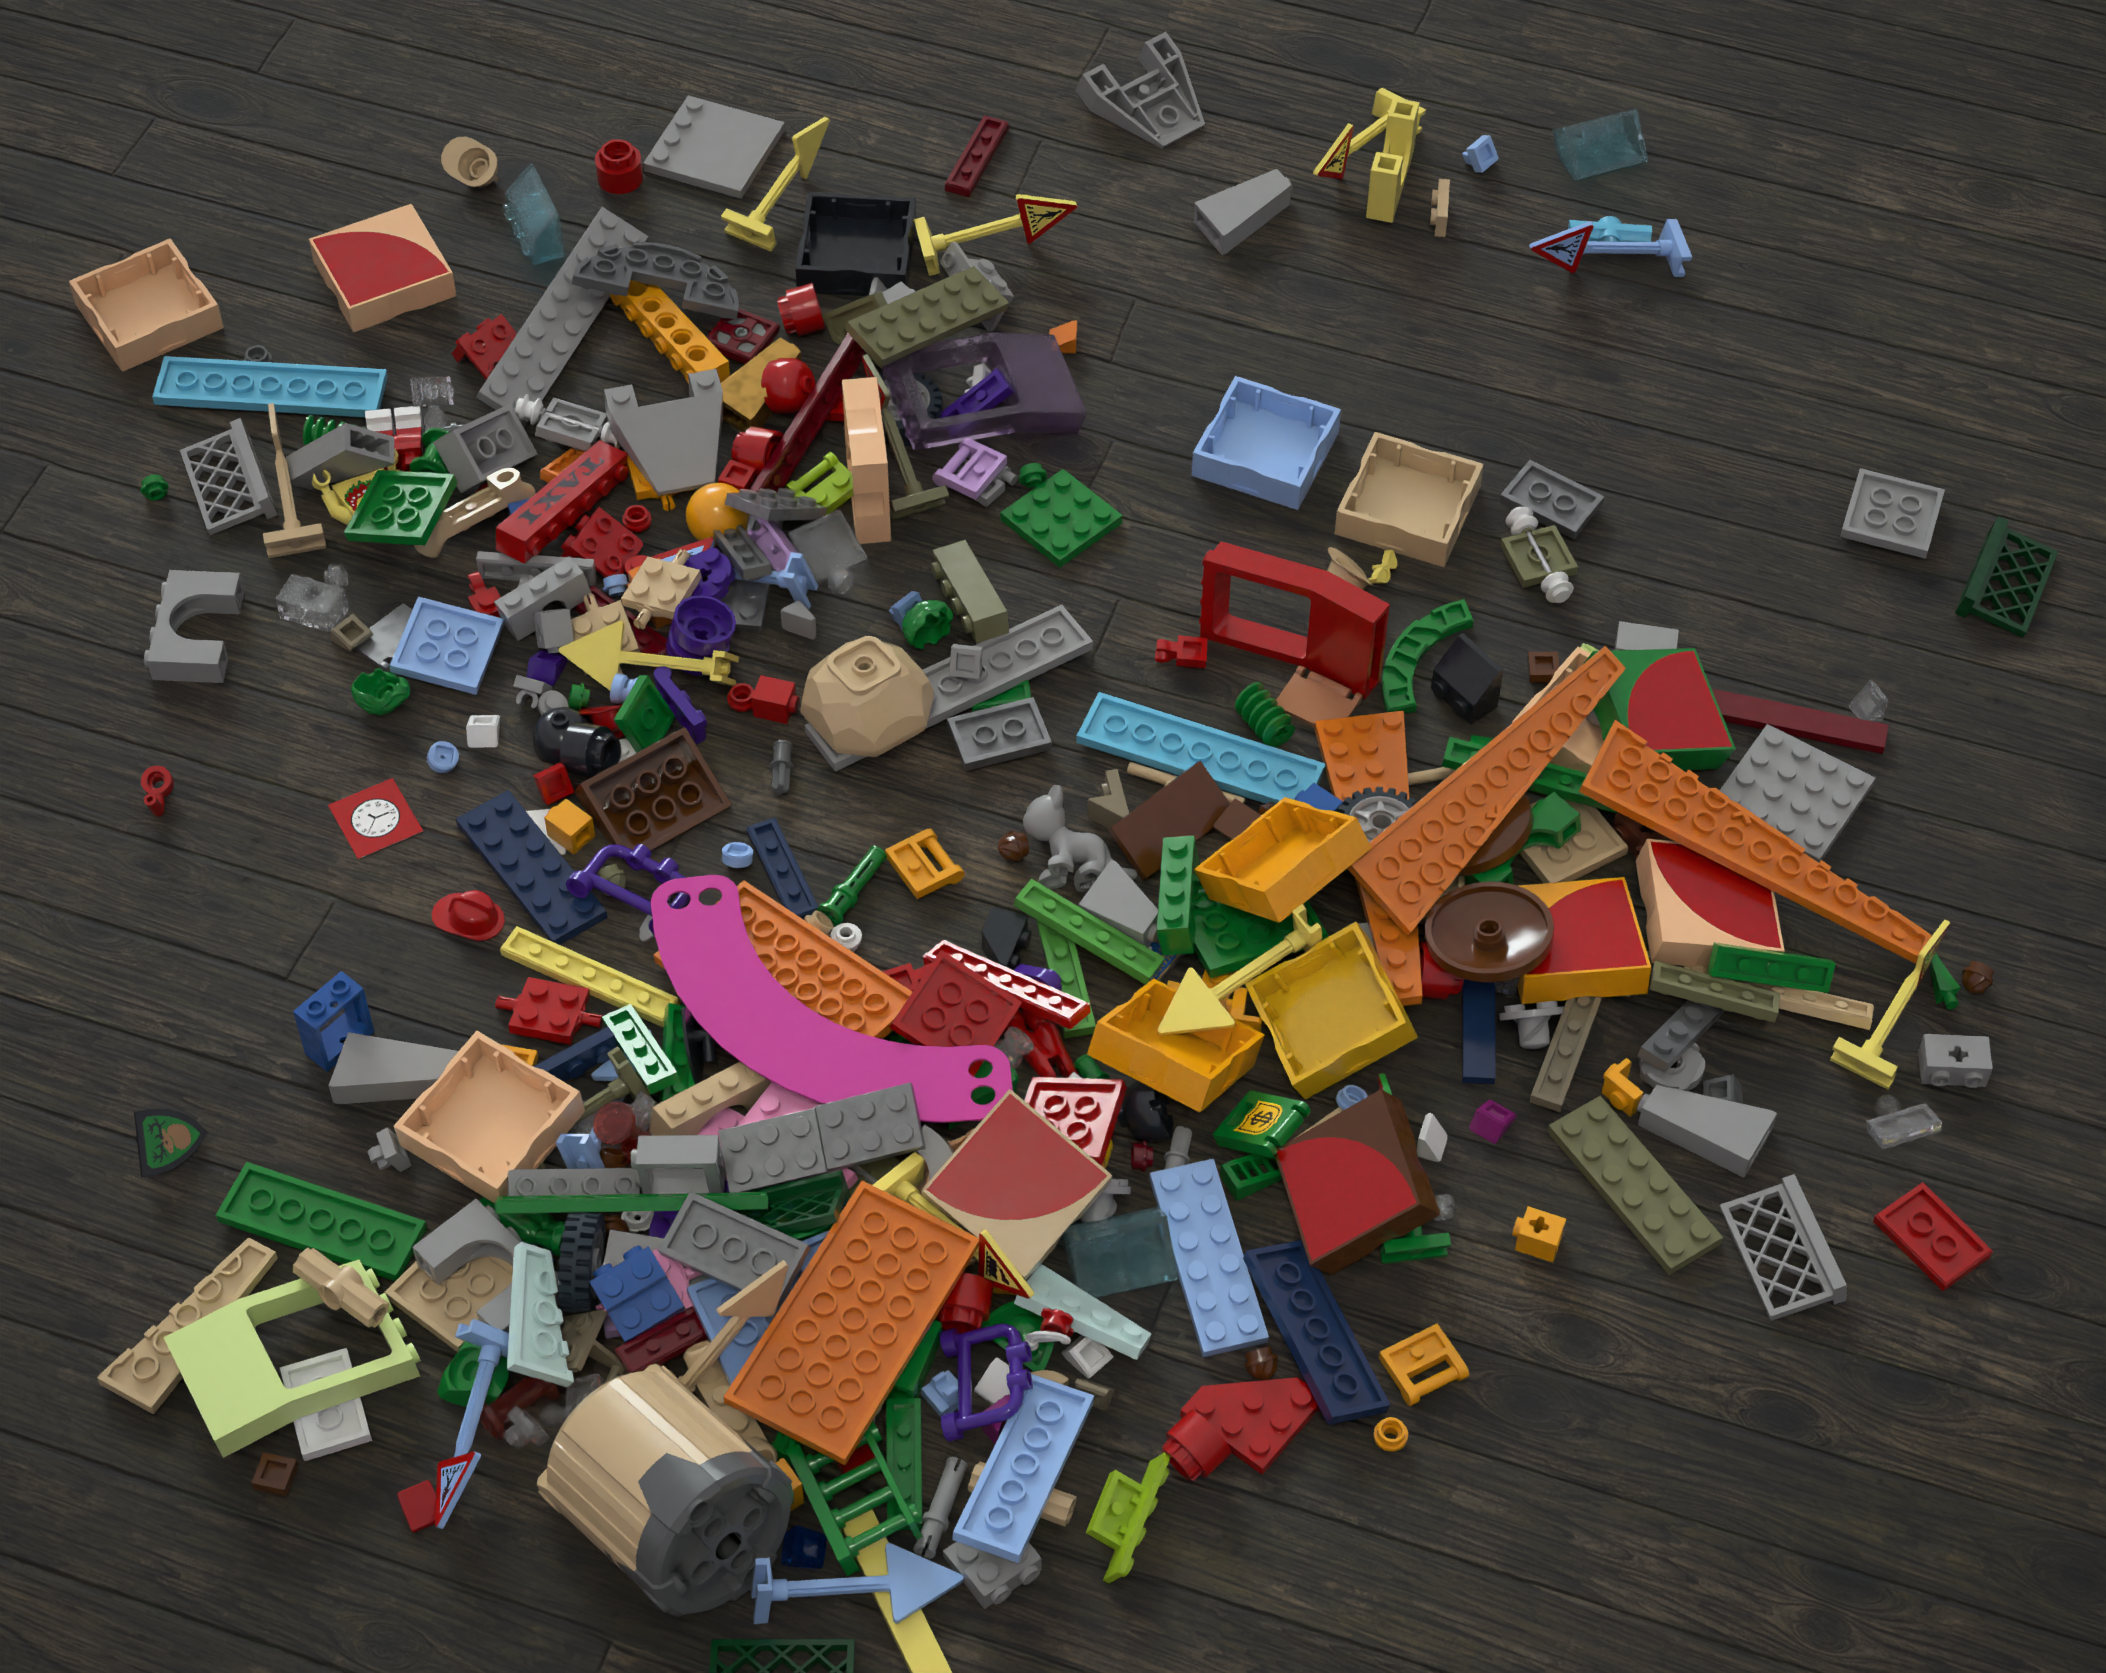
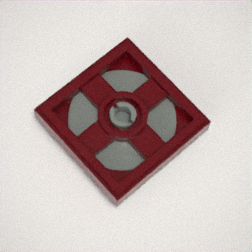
[706,308,780,364]

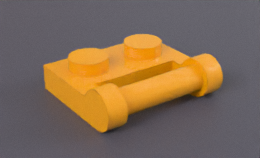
[885,829,965,899]
[1379,1323,1469,1406]

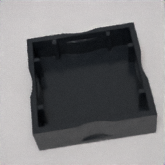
[795,192,917,296]

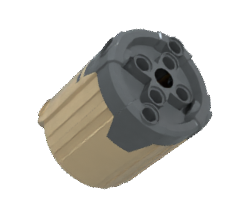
[537,1364,794,1617]

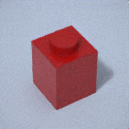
[751,675,800,724]

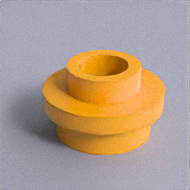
[1373,1417,1408,1452]

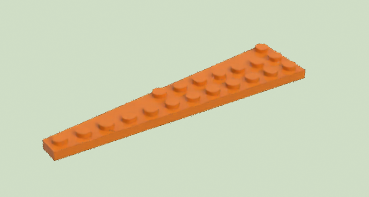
[1579,720,1932,964]

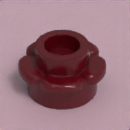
[1131,1140,1153,1172]

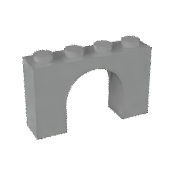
[144,570,244,683]
[413,1199,560,1333]

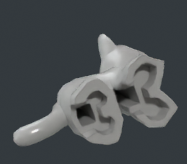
[1023,785,1137,892]

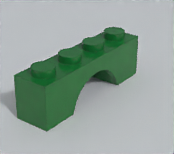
[1464,792,1581,885]
[1157,835,1200,955]

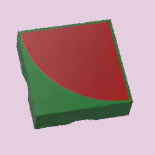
[1582,648,1736,770]

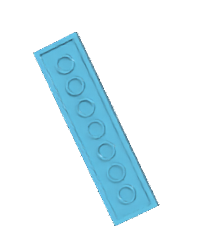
[152,356,388,417]
[1076,692,1325,804]

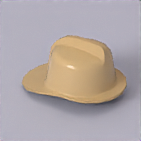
[441,136,499,187]
[1327,547,1373,590]

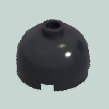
[533,707,590,766]
[1118,1081,1174,1143]

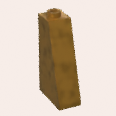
[721,337,801,432]

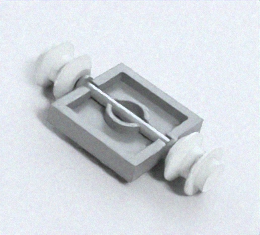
[515,394,621,451]

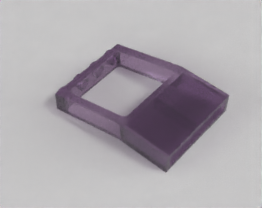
[883,332,1087,451]

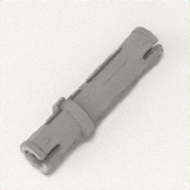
[913,1457,968,1559]

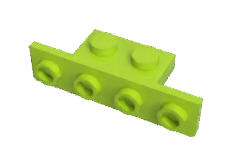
[1086,1452,1171,1584]

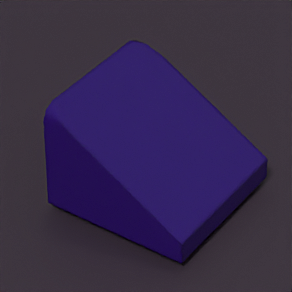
[527,649,568,686]

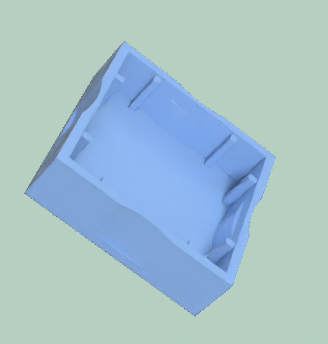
[1192,376,1341,510]

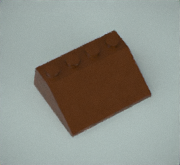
[575,727,732,864]

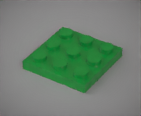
[1000,469,1123,568]
[344,470,458,546]

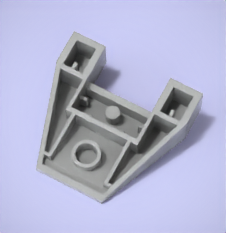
[1076,32,1205,149]
[604,369,723,496]

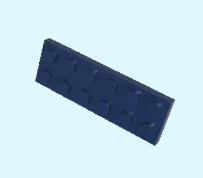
[456,790,608,945]
[1243,1240,1390,1425]

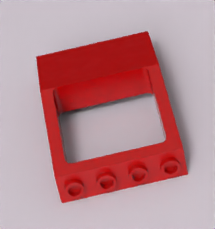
[1199,541,1390,700]

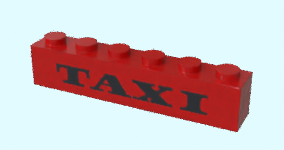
[496,440,629,564]

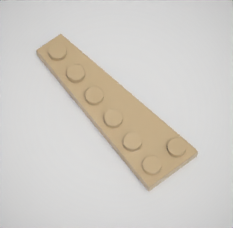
[97,1237,278,1414]

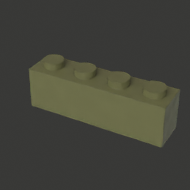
[930,540,1009,643]

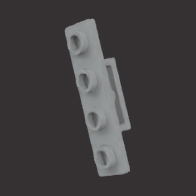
[940,242,1014,332]
[507,1168,640,1196]

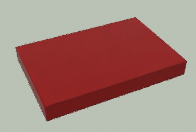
[1873,1182,1993,1291]

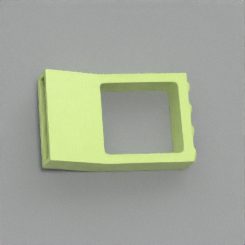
[163,1260,421,1458]

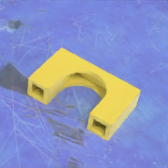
[1366,98,1419,223]

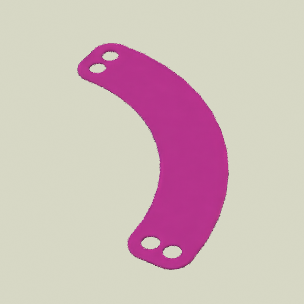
[651,875,1013,1123]

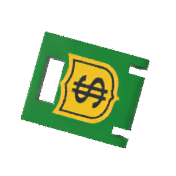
[1212,1090,1311,1158]

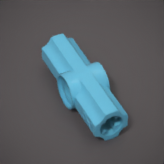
[1568,216,1652,242]

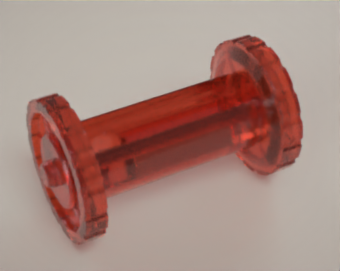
[593,1101,653,1165]
[479,1376,559,1441]

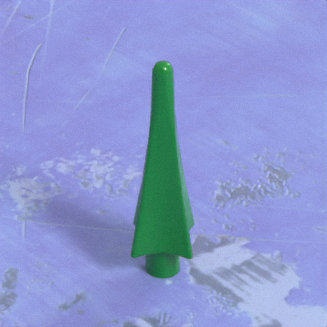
[1929,953,1961,1009]

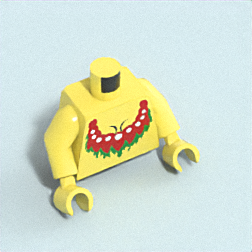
[312,449,400,525]

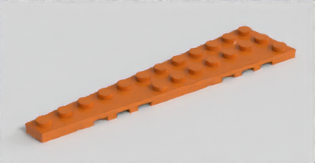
[1347,646,1626,936]
[1314,711,1422,1006]

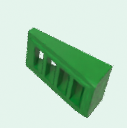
[1220,1147,1282,1202]

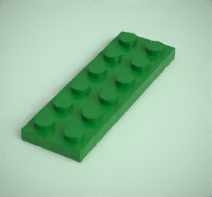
[216,1162,427,1281]

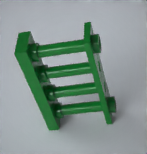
[786,1421,923,1576]

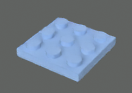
[390,597,504,695]

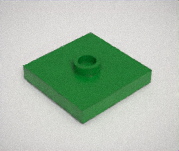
[614,675,675,753]

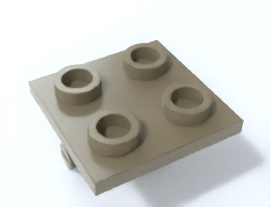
[560,1309,627,1384]

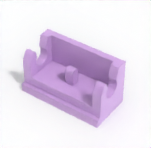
[747,518,798,572]

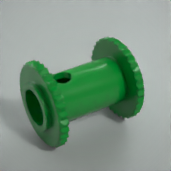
[410,428,449,474]

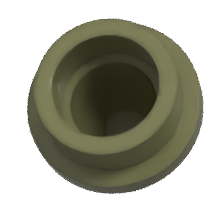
[596,864,626,896]

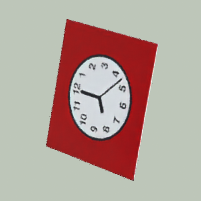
[328,778,423,859]

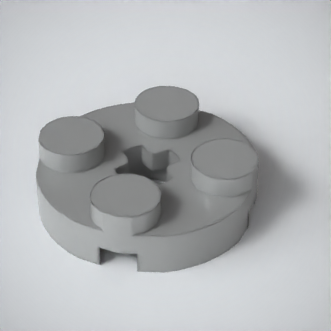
[1639,1043,1705,1092]

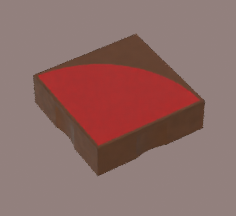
[1275,1089,1441,1275]

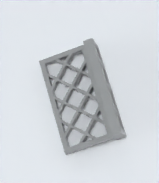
[180,418,278,535]
[1720,1174,1847,1321]

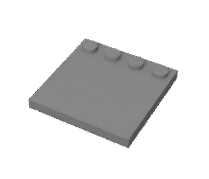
[643,95,785,199]

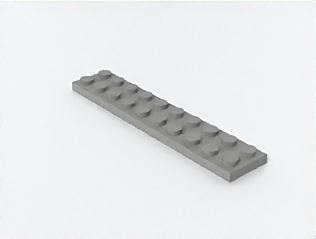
[476,207,648,428]
[805,605,1093,772]

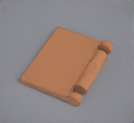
[1276,666,1363,727]

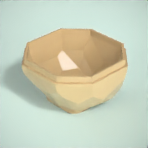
[800,636,935,757]

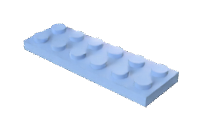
[1149,1159,1269,1357]
[952,1374,1094,1564]

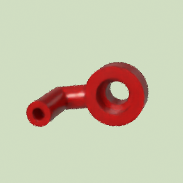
[141,766,174,817]

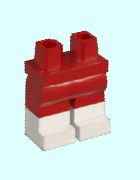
[365,406,424,472]

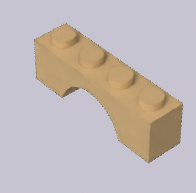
[650,1062,772,1136]

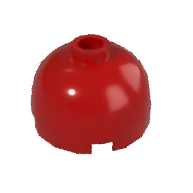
[761,358,816,414]

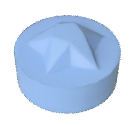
[427,741,459,773]
[722,842,753,868]

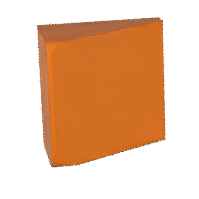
[1048,320,1077,354]

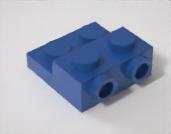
[589,1246,686,1343]

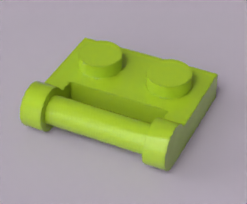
[785,452,854,522]

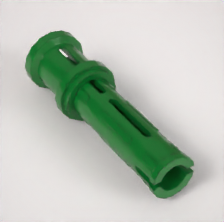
[817,846,887,926]

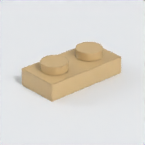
[1430,179,1450,237]

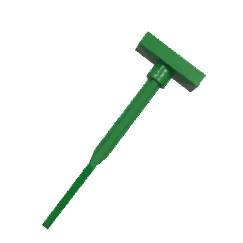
[1378,1073,1451,1265]

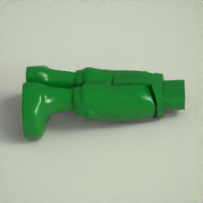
[479,1197,565,1257]

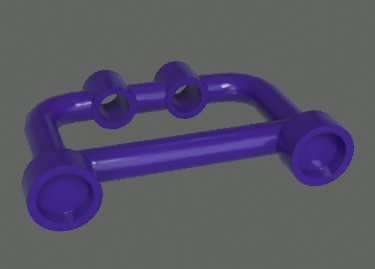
[566,844,690,934]
[940,1324,1033,1442]

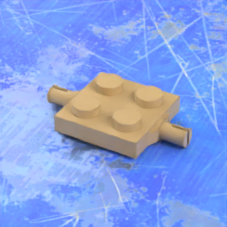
[621,549,702,629]
[571,594,641,675]

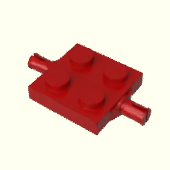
[495,977,603,1045]

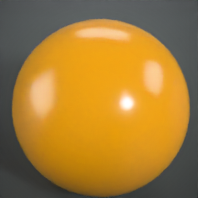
[686,483,750,546]

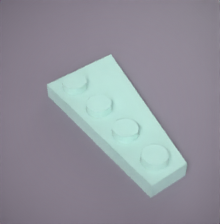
[507,1242,574,1387]
[1014,1264,1151,1360]

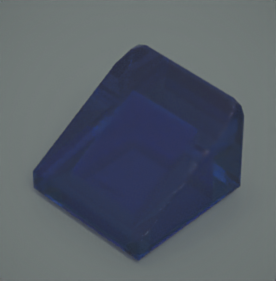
[780,1525,827,1569]

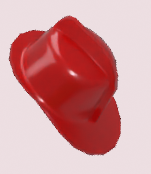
[577,704,625,738]
[431,890,505,941]

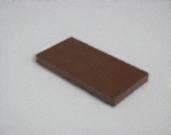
[1107,760,1230,880]

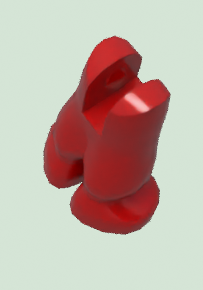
[1002,1009,1078,1078]

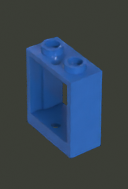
[293,971,375,1072]

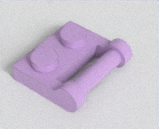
[932,438,1007,500]

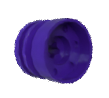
[665,595,736,676]

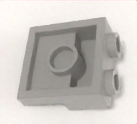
[943,1541,1042,1609]

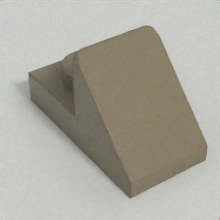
[1087,769,1129,828]

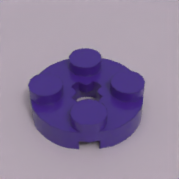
[684,548,736,600]

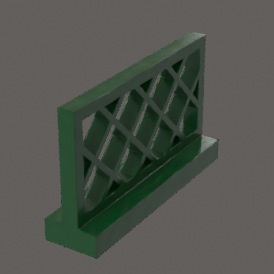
[1955,516,2058,637]
[733,1170,851,1235]
[709,1639,855,1673]

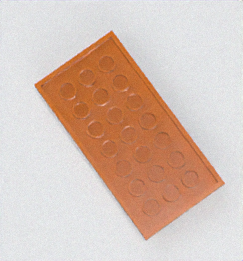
[653,881,912,1039]
[723,1181,979,1465]

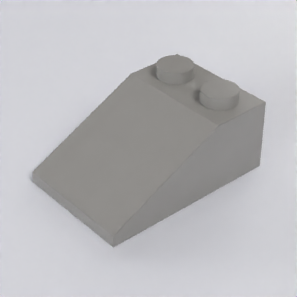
[433,404,538,493]

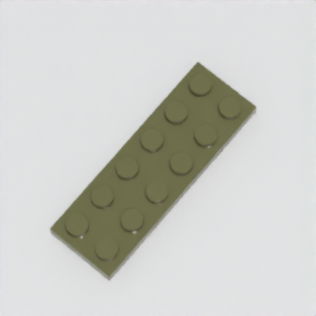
[845,266,1009,367]
[1547,1095,1723,1275]

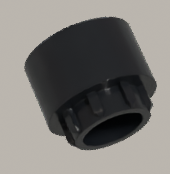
[560,722,621,777]

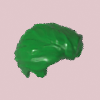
[902,600,953,649]
[351,668,410,716]

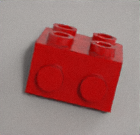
[451,314,517,380]
[560,507,643,578]

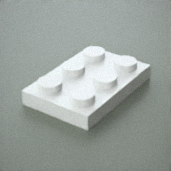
[280,1348,372,1462]

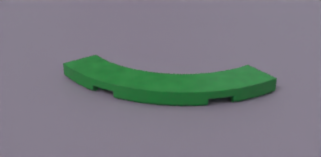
[1382,599,1474,714]

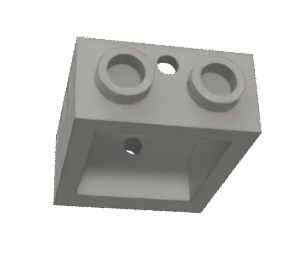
[631,1135,726,1194]

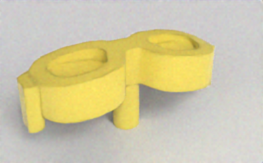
[1368,549,1397,584]

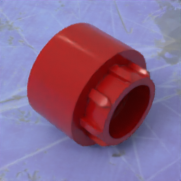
[595,139,643,194]
[777,283,825,336]
[732,426,784,477]
[1419,942,1464,1000]
[936,1273,994,1334]
[1162,1410,1232,1480]

